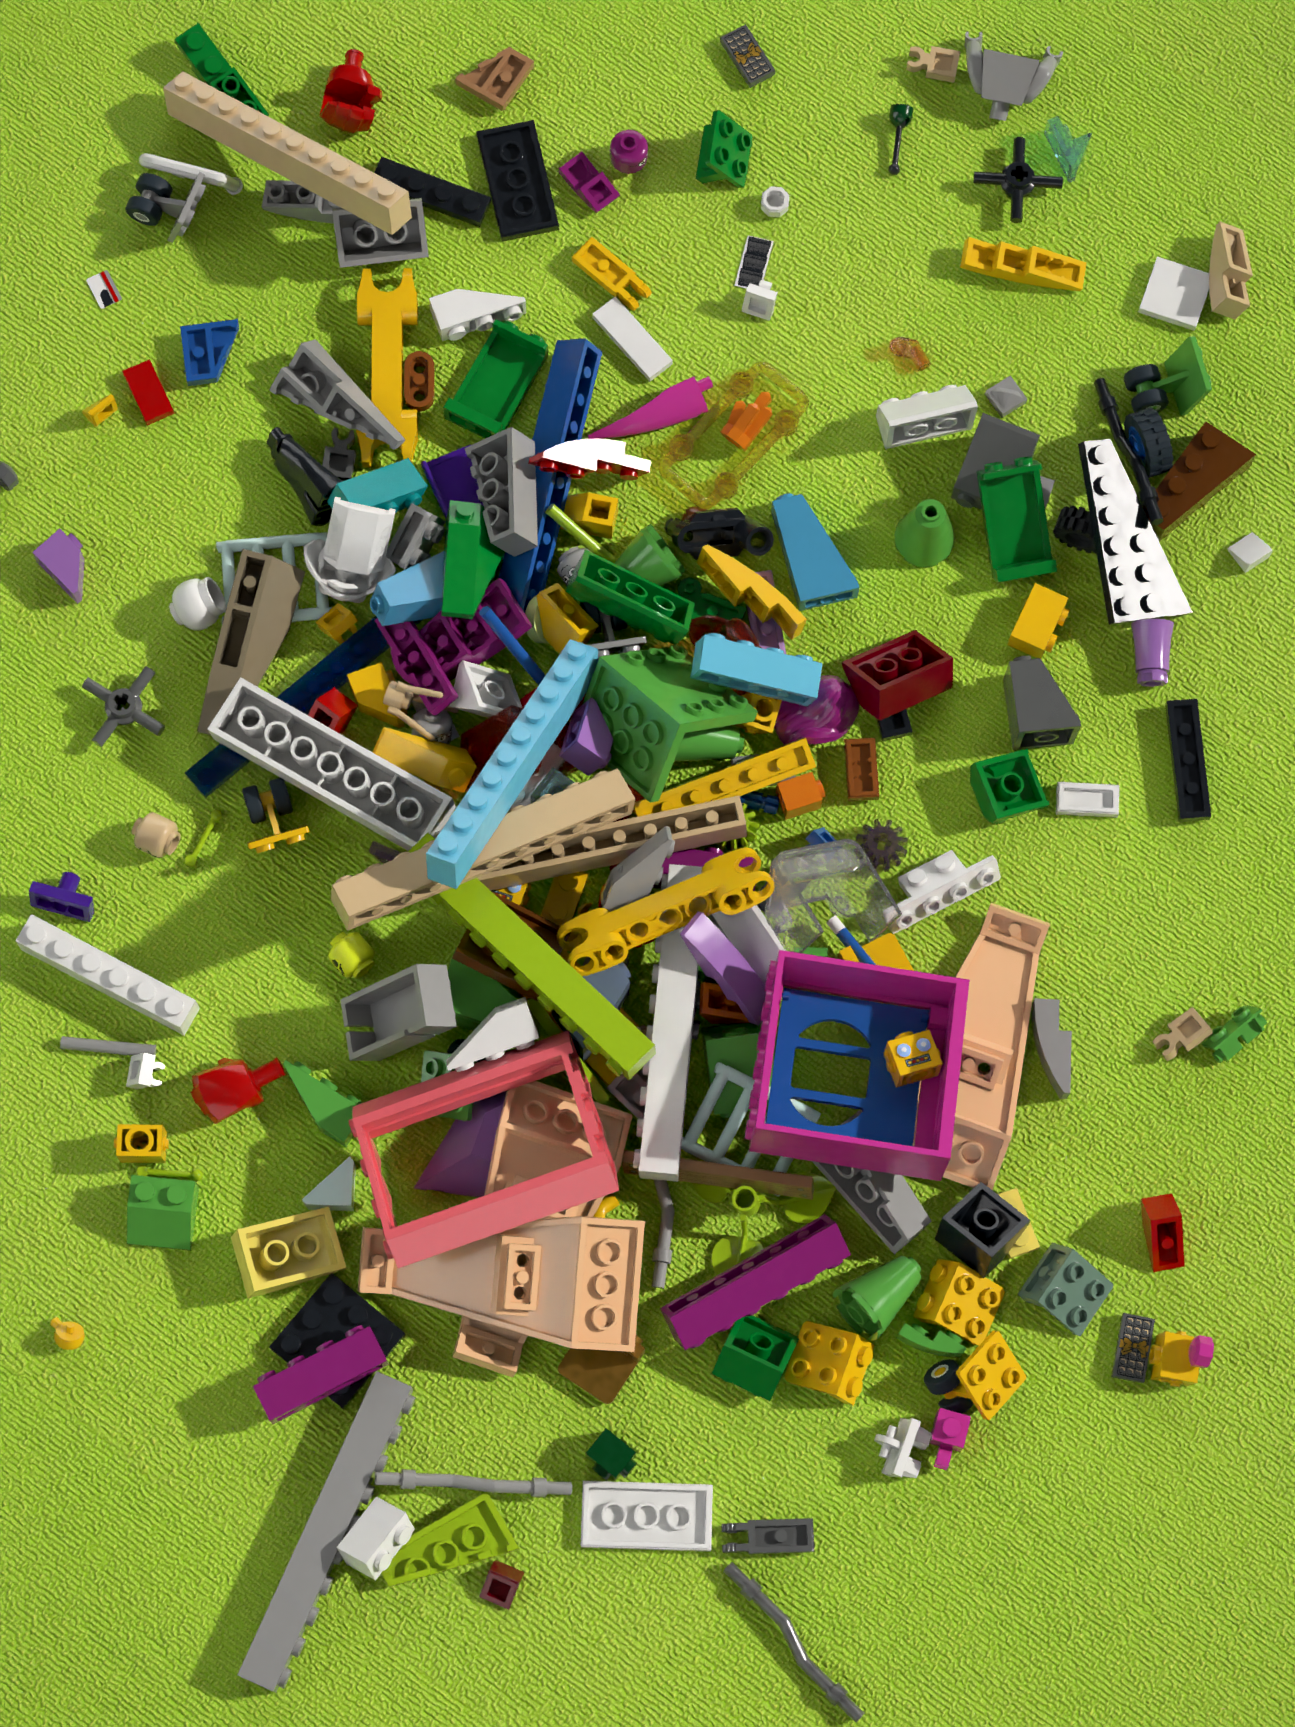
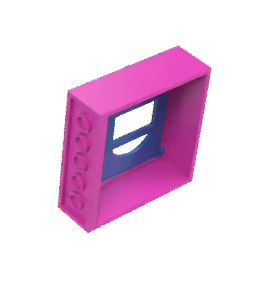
[745,950,970,1181]

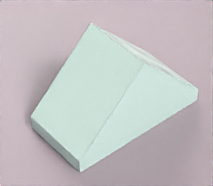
[302,1156,356,1211]

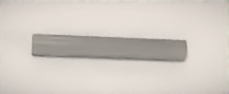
[60,1036,157,1056]

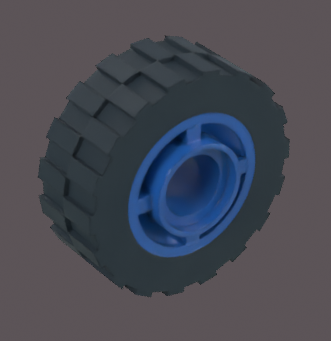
[1124,408,1173,478]

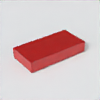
[122,359,175,426]

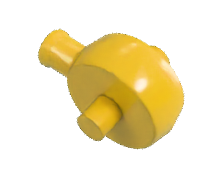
[50,1317,85,1350]

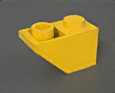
[560,492,618,539]
[347,662,408,728]

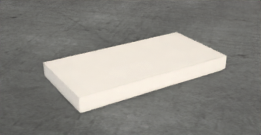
[581,1481,713,1552]

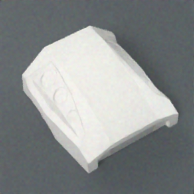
[323,497,396,575]

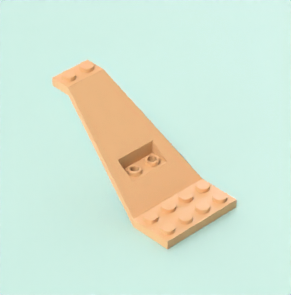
[913,903,1050,1190]
[452,1081,632,1377]
[357,1216,645,1352]

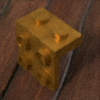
[558,1335,645,1404]

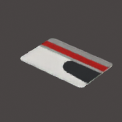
[86,270,122,309]

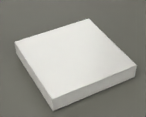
[1138,257,1209,331]

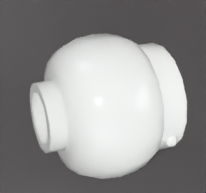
[169,577,226,631]

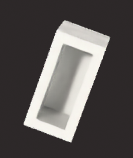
[336,1497,415,1580]

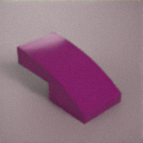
[558,152,620,213]

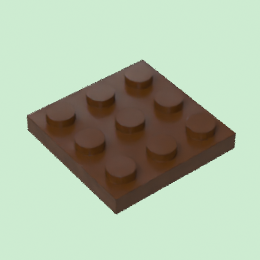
[452,891,571,1001]

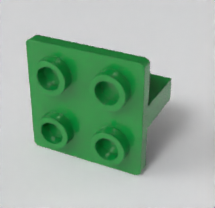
[695,110,753,188]

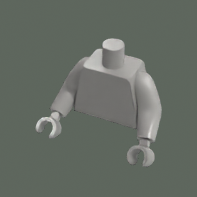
[965,32,1063,121]

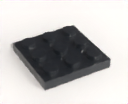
[269,1273,406,1410]

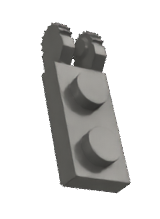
[722,1518,814,1554]

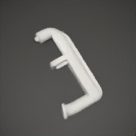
[139,153,243,195]

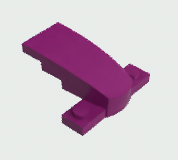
[375,578,533,716]

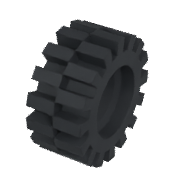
[1053,506,1096,554]

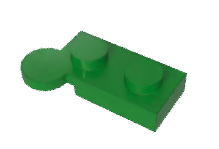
[677,577,747,639]

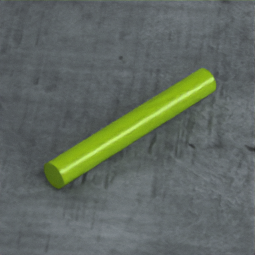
[546,503,617,563]

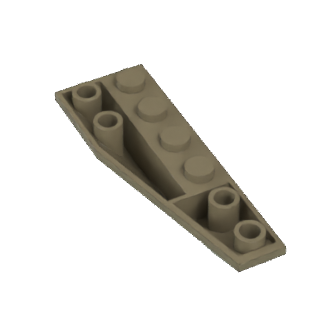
[197,549,305,735]

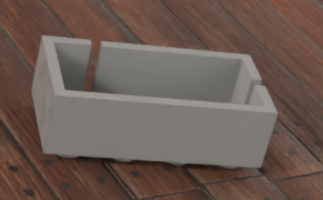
[340,964,457,1061]

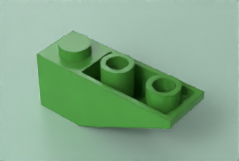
[283,1060,363,1147]

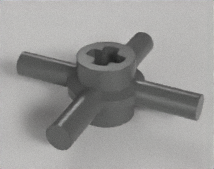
[82,666,165,747]

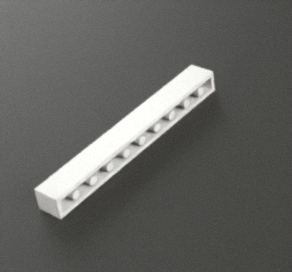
[633,864,702,1182]

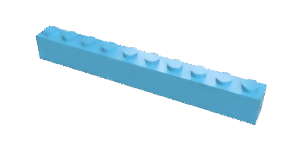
[426,639,598,889]

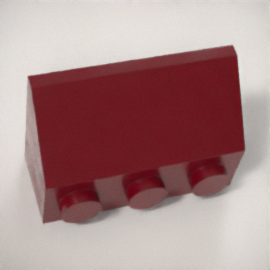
[842,630,953,721]

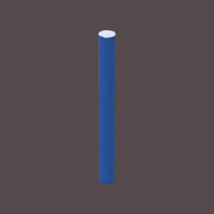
[479,606,546,686]

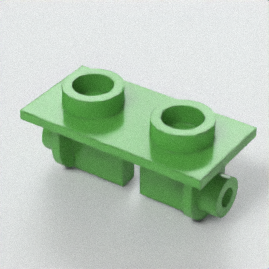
[1201,1005,1267,1063]

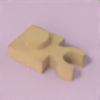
[906,46,960,83]
[1153,1007,1213,1061]

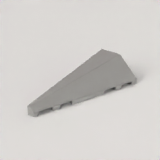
[269,339,405,449]

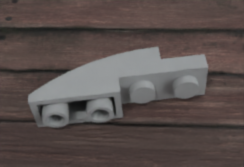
[262,180,341,224]

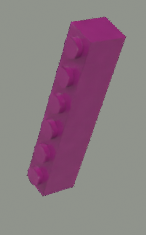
[660,1214,851,1350]

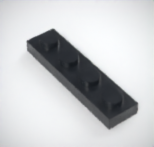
[374,157,491,227]
[1165,699,1211,822]

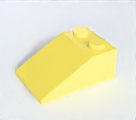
[231,1207,346,1298]

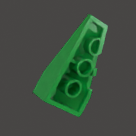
[441,500,505,619]

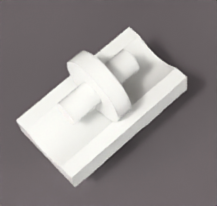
[874,1418,932,1478]

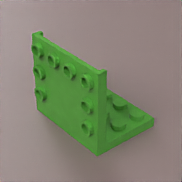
[583,645,758,803]

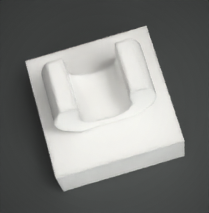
[742,280,778,321]
[126,1053,165,1089]

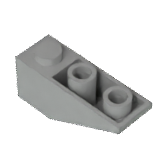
[600,826,675,912]

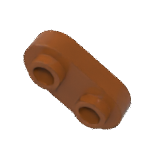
[404,351,435,412]

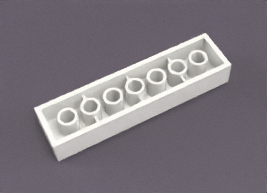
[207,677,456,851]

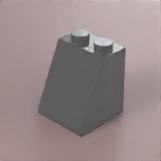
[951,413,1040,510]
[1003,656,1081,750]

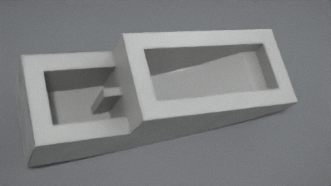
[1031,998,1072,1099]

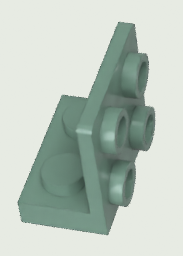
[1017,1242,1113,1336]

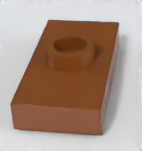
[844,738,879,801]

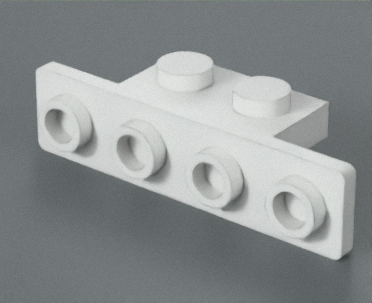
[885,850,1001,934]

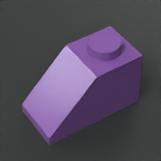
[32,528,84,604]
[559,698,613,776]

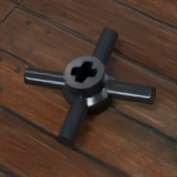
[973,137,1063,223]

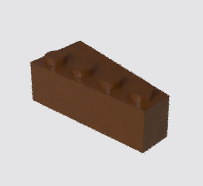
[1143,421,1256,542]

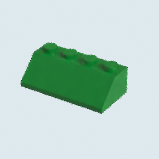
[566,549,695,646]

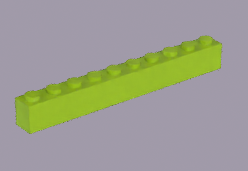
[408,833,656,1080]

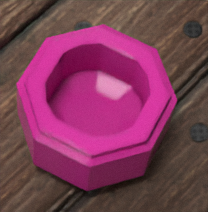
[1189,1335,1214,1368]

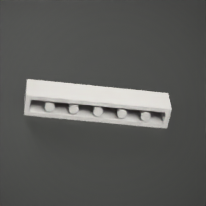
[16,914,200,1036]

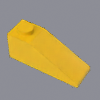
[373,727,476,793]

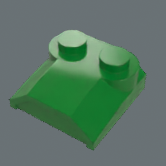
[970,749,1050,824]

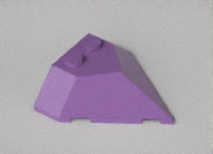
[414,1091,507,1198]

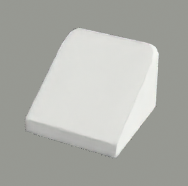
[1227,532,1273,573]

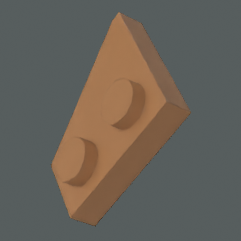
[455,47,534,112]

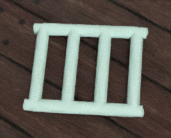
[216,532,332,623]
[681,1062,821,1197]

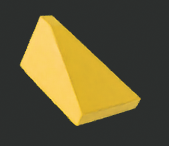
[82,394,118,427]

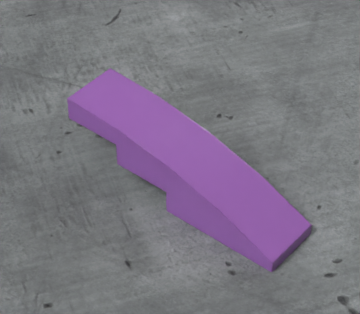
[680,911,766,1025]

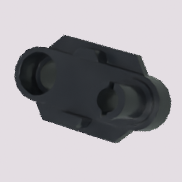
[664,508,774,560]

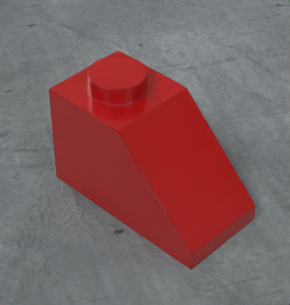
[308,687,358,734]
[1141,1193,1185,1272]

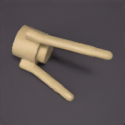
[383,681,459,741]

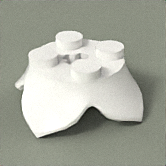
[304,539,396,603]

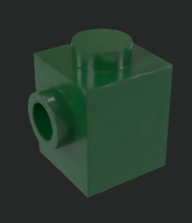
[585,1428,637,1481]

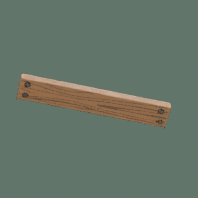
[622,1150,814,1200]

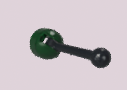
[888,104,914,175]

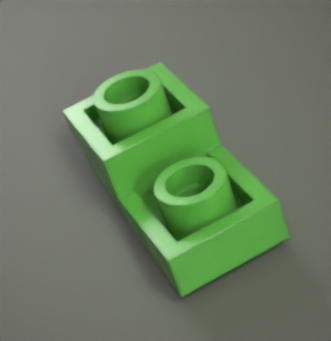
[896,1323,966,1358]

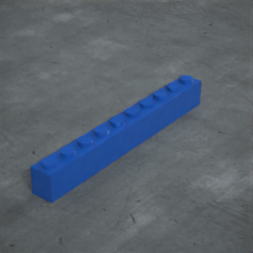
[498,338,602,613]

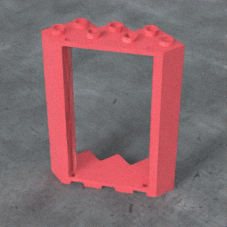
[349,1030,619,1268]

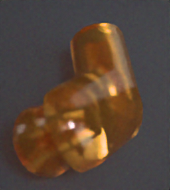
[889,337,931,371]

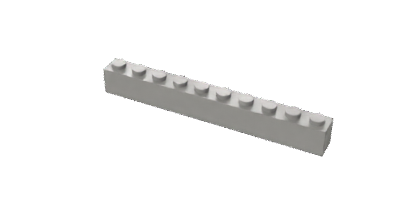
[237,1371,416,1693]

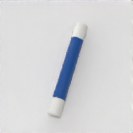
[826,915,876,965]

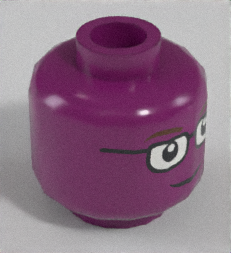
[610,129,648,174]

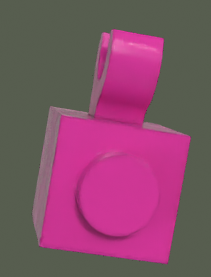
[929,1408,971,1470]

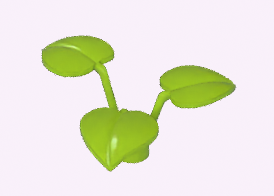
[690,1150,836,1275]

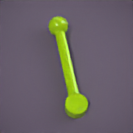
[184,809,222,868]
[136,1165,203,1182]

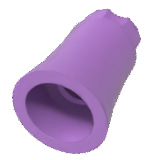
[1131,619,1174,687]

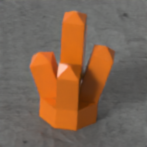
[720,392,773,451]

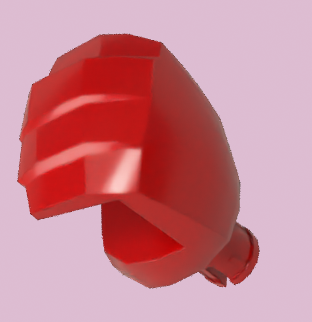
[320,49,382,134]
[190,1057,286,1124]

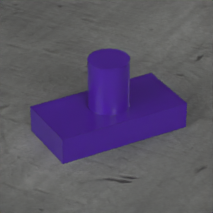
[29,872,94,922]

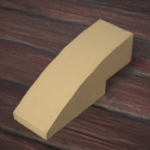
[1209,221,1253,319]

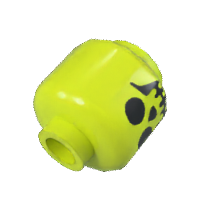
[328,932,375,979]

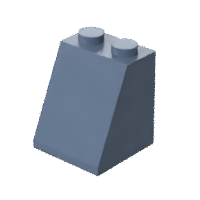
[550,962,631,1062]

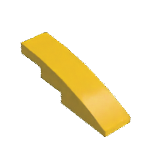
[960,237,1087,291]
[697,544,807,640]

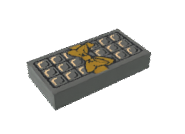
[720,24,775,88]
[1111,1313,1155,1384]

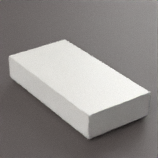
[1056,782,1119,818]

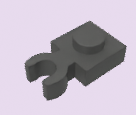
[322,427,356,481]

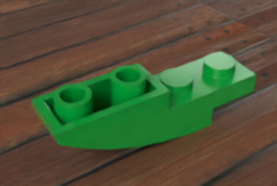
[174,23,269,116]

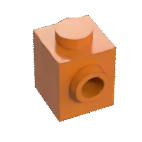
[776,772,825,820]

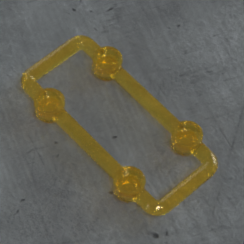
[658,361,809,510]

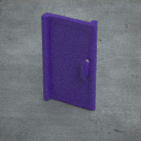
[421,445,484,519]

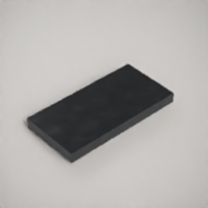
[476,120,559,242]

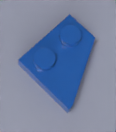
[180,319,239,386]

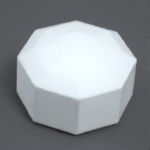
[761,186,789,217]

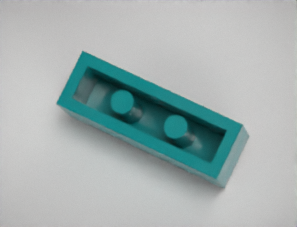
[327,458,428,513]

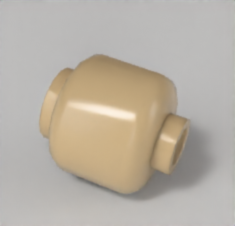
[132,812,181,858]

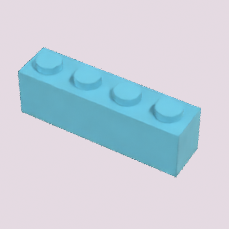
[690,633,822,706]

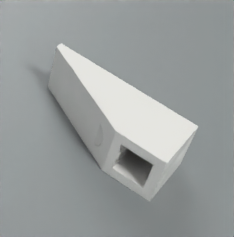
[429,289,526,342]
[446,997,539,1072]

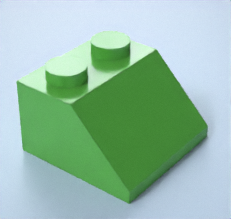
[127,1175,199,1251]

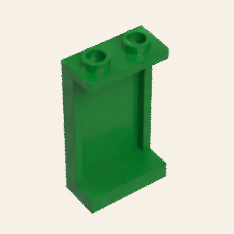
[443,319,548,439]
[976,456,1058,583]

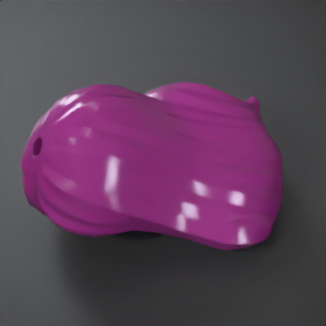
[774,675,860,745]

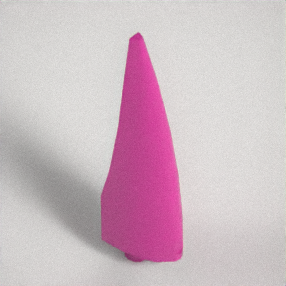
[588,376,713,439]

